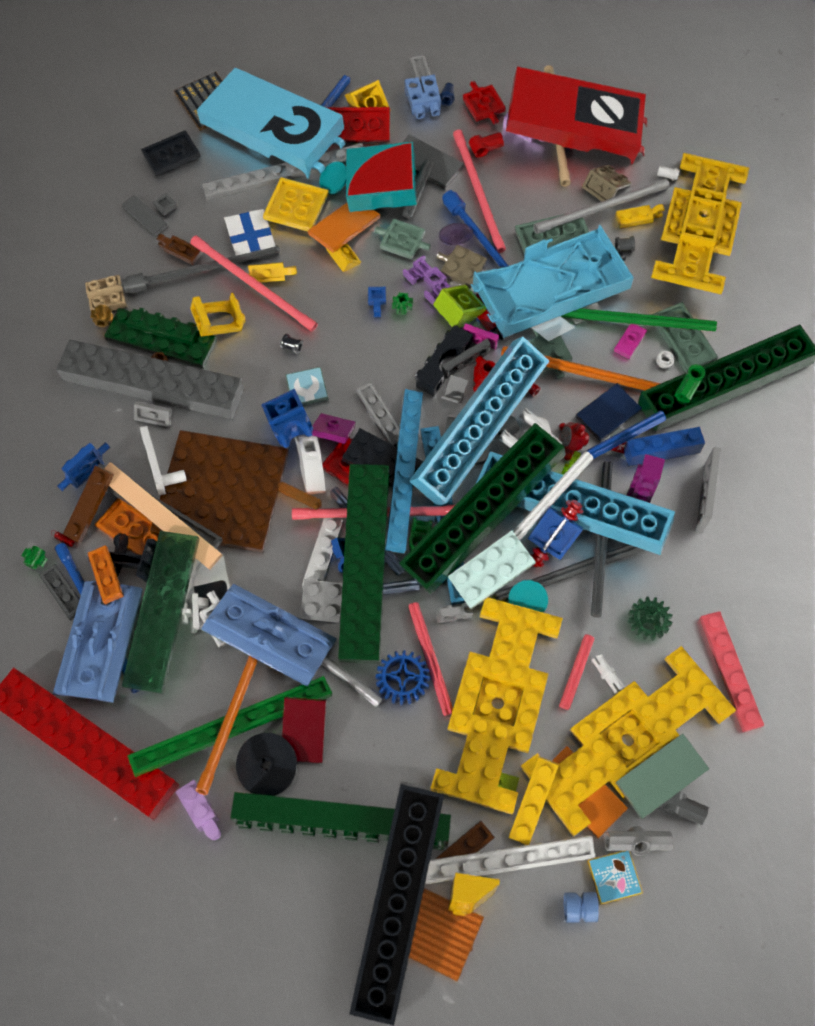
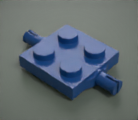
[57,442,110,491]

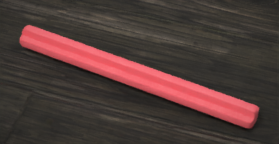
[408,602,453,716]

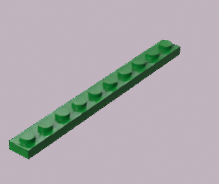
[127,676,332,777]

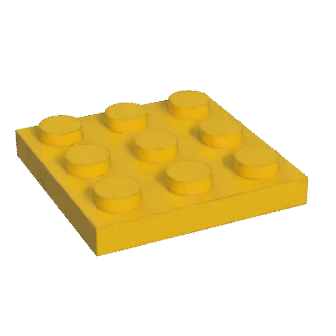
[263,177,328,232]

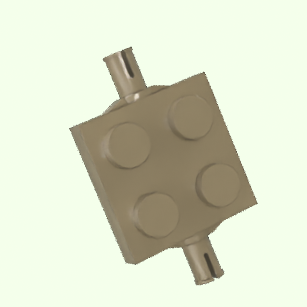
[436,244,487,289]

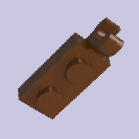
[156,234,203,266]

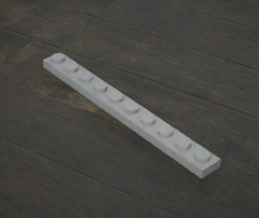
[202,143,363,201]

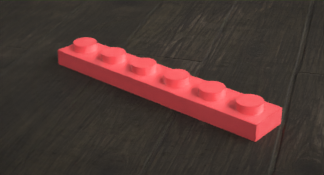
[700,611,765,732]

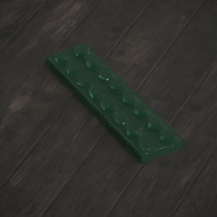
[122,531,200,694]

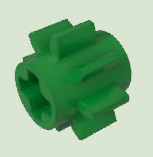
[392,292,413,315]
[21,546,48,570]

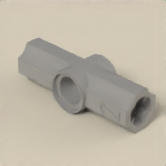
[604,826,673,856]

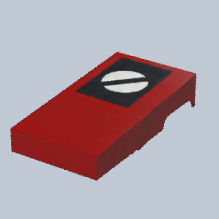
[506,66,648,164]

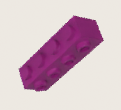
[626,454,665,503]

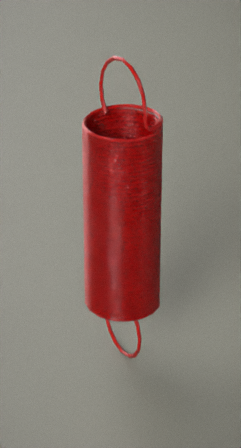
[51,530,77,548]

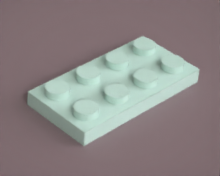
[448,531,536,609]

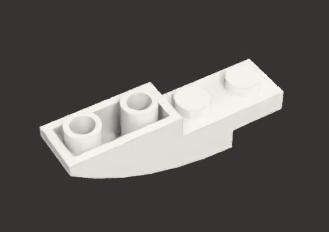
[295,435,326,495]

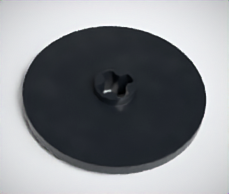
[236,733,298,796]

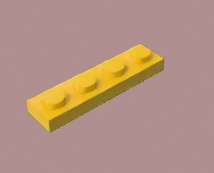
[509,756,559,845]

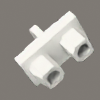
[176,593,209,634]

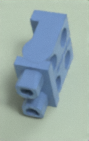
[405,74,441,119]

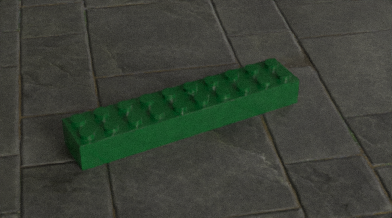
[637,324,815,432]
[399,423,566,595]
[338,464,390,664]
[230,792,451,850]

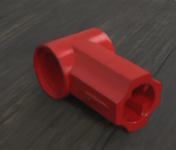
[468,132,504,158]

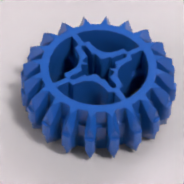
[375,650,430,705]

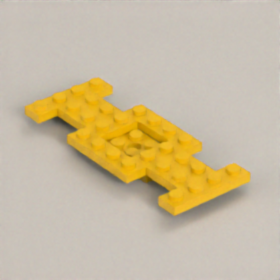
[651,153,749,295]
[431,598,563,815]
[521,646,736,837]

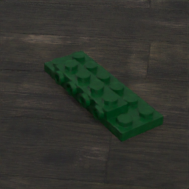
[104,308,217,369]

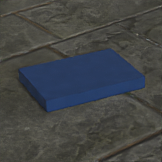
[576,384,642,442]

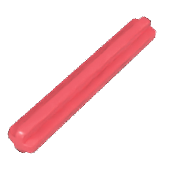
[559,634,594,710]

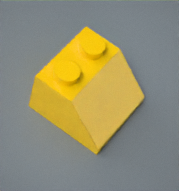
[448,873,500,916]

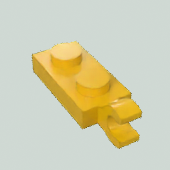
[616,204,665,229]
[248,262,297,283]

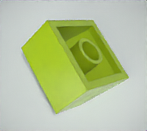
[433,284,487,328]

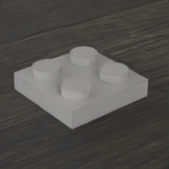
[300,579,343,623]

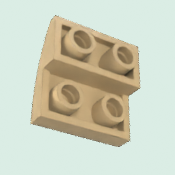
[85,275,127,311]

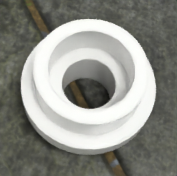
[656,351,675,368]

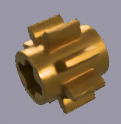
[90,305,114,327]

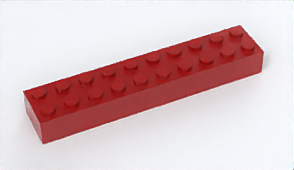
[0,667,180,820]

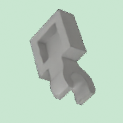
[436,603,473,623]

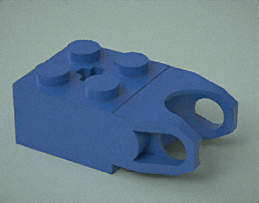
[261,389,313,448]

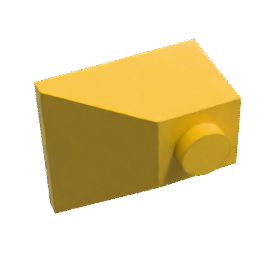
[344,80,391,112]

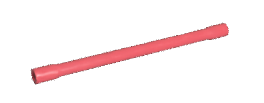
[453,130,506,253]
[190,235,318,332]
[292,505,455,520]

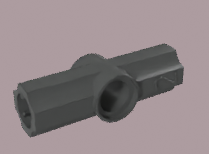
[659,791,709,825]

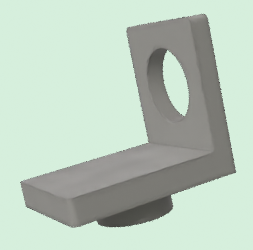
[441,375,468,404]

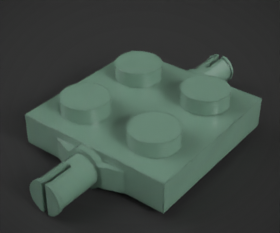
[375,219,431,259]
[529,329,572,379]

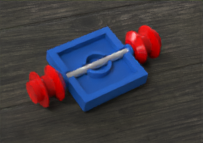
[528,500,583,568]

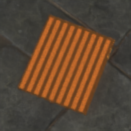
[409,888,484,982]

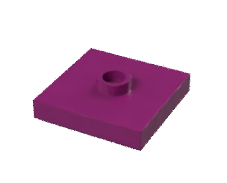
[312,413,356,443]

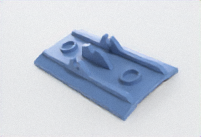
[53,581,143,703]
[202,584,337,687]

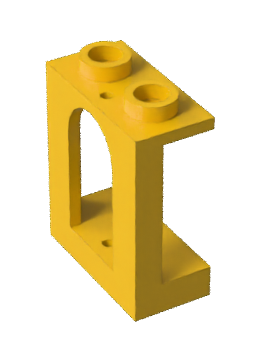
[190,293,246,336]

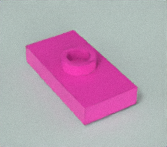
[463,324,499,350]
[614,324,647,360]

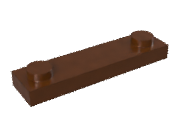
[63,465,114,543]

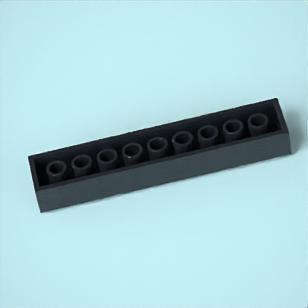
[349,781,445,1026]

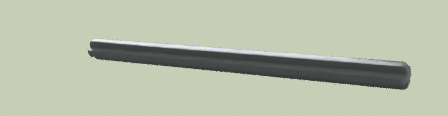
[591,461,613,618]
[495,544,645,602]

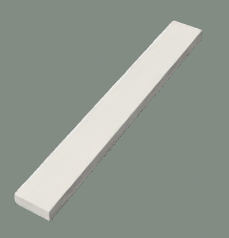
[425,835,596,885]

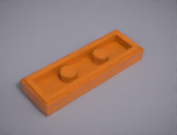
[88,545,124,604]

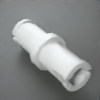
[591,654,625,695]

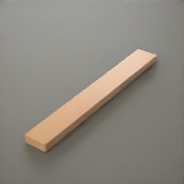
[104,462,223,570]

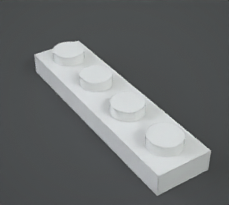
[302,518,343,588]

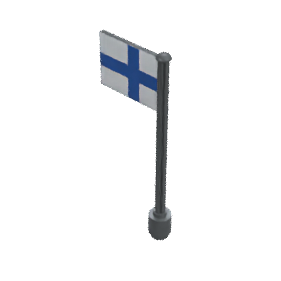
[122,208,280,294]

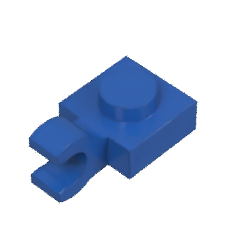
[368,287,386,318]
[331,538,345,573]

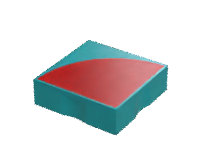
[346,142,417,212]

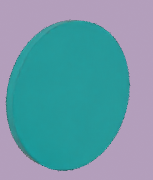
[319,161,346,194]
[508,580,548,613]

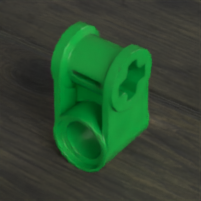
[409,517,433,551]

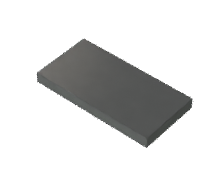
[402,134,464,189]

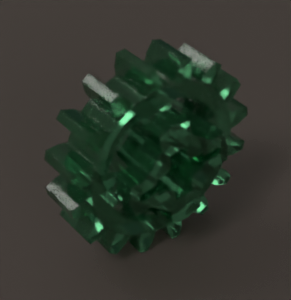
[628,596,673,641]

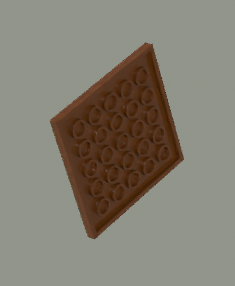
[150,430,289,553]

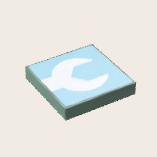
[285,367,329,406]

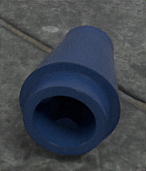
[440,83,455,106]

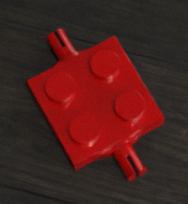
[463,81,506,125]

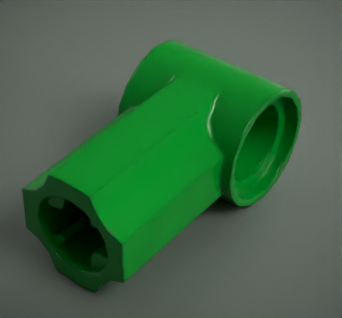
[674,364,705,403]

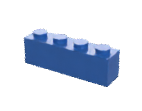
[623,427,705,467]

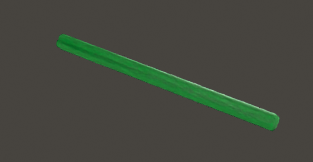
[561,308,717,332]

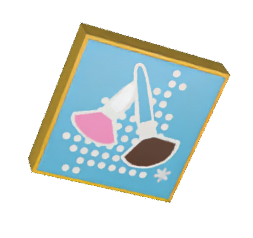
[587,851,643,905]

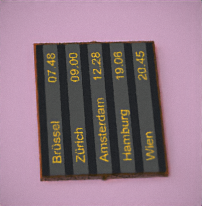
[173,72,222,131]

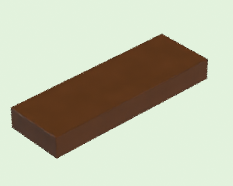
[435,821,495,859]

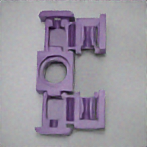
[403,256,451,305]

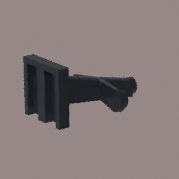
[88,533,174,591]

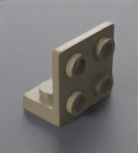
[582,165,631,201]

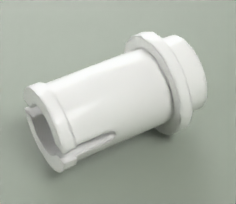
[657,165,680,181]

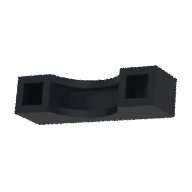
[415,325,473,397]

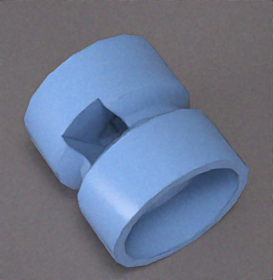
[564,892,599,923]

